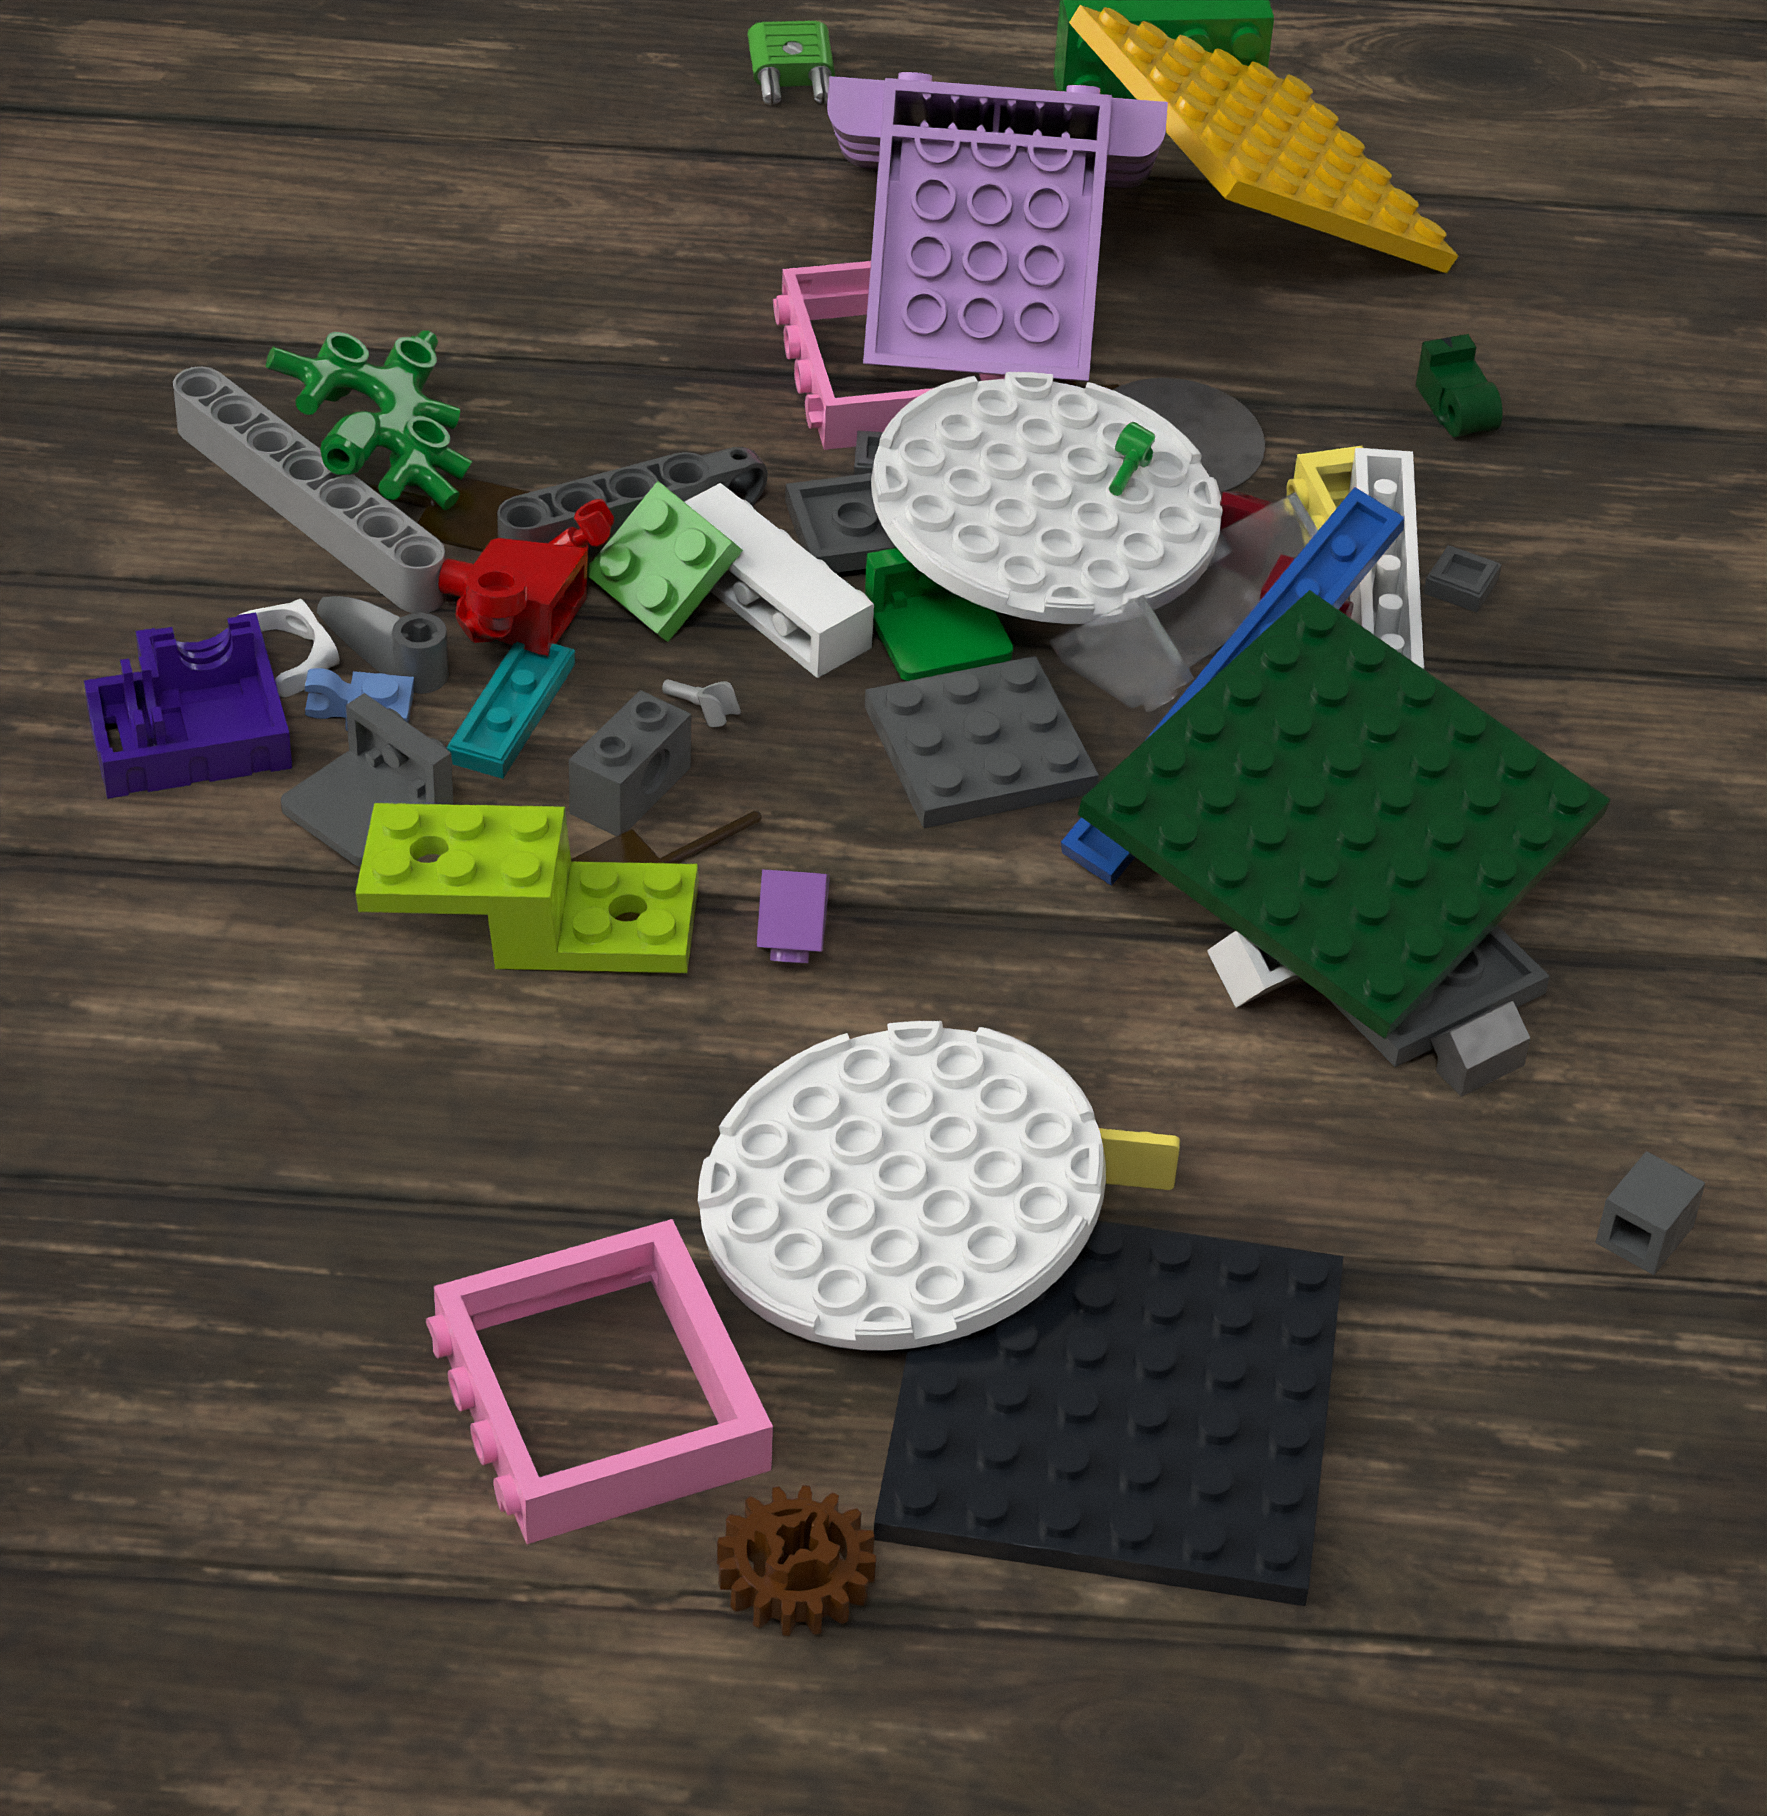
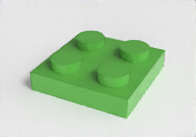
[587,481,743,642]

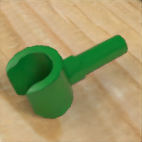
[1109,422,1155,496]

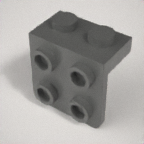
[281,693,453,866]

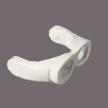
[239,599,340,697]

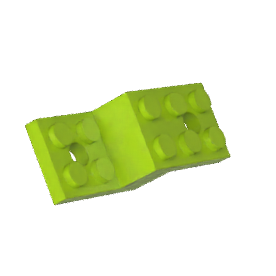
[355,803,699,973]

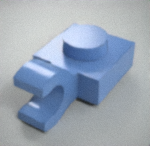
[305,668,414,731]

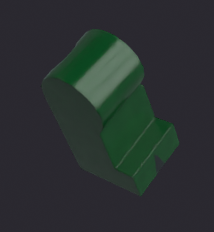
[1415,334,1503,437]

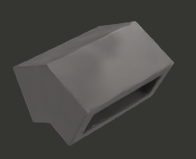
[1430,1001,1530,1097]

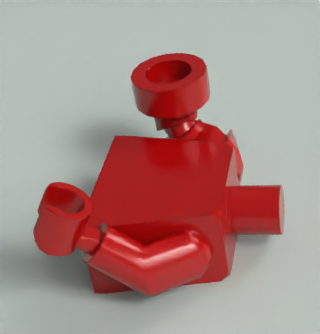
[438,499,614,656]

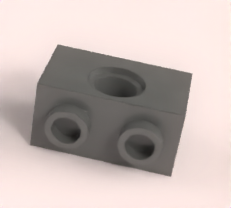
[569,690,691,836]

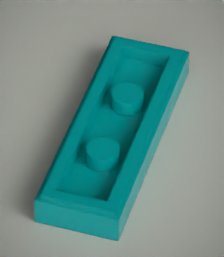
[446,642,575,779]

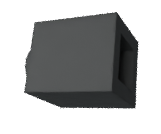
[1595,1151,1706,1275]

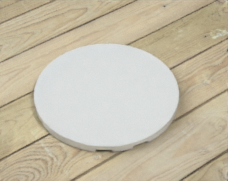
[871,372,1223,624]
[698,1021,1106,1350]

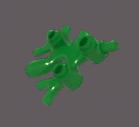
[266,330,473,510]

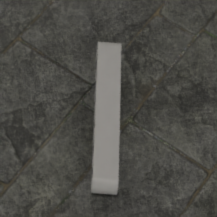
[173,366,447,613]

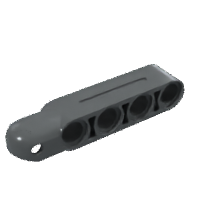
[497,447,768,558]

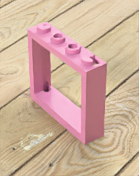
[773,261,1005,450]
[426,1219,773,1544]

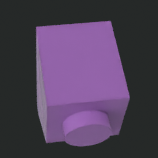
[757,869,830,963]

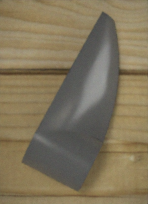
[317,596,449,694]

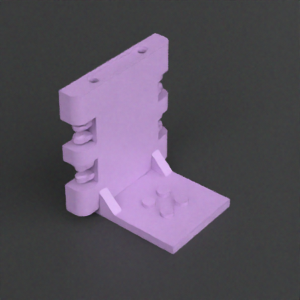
[827,72,1168,382]

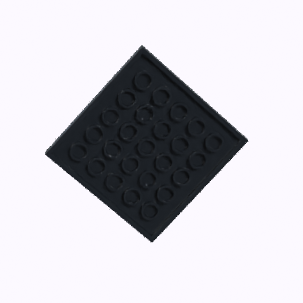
[873,1220,1344,1606]

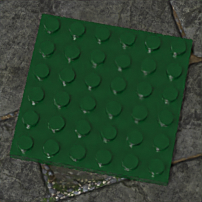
[1077,590,1611,1039]

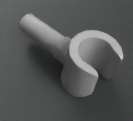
[662,679,741,727]

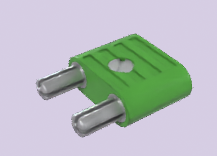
[748,21,835,105]

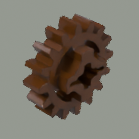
[717,1485,877,1636]

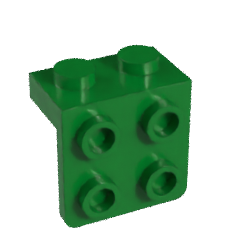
[865,548,1013,681]

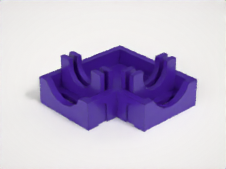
[84,612,292,799]

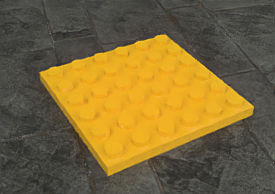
[1069,5,1458,273]

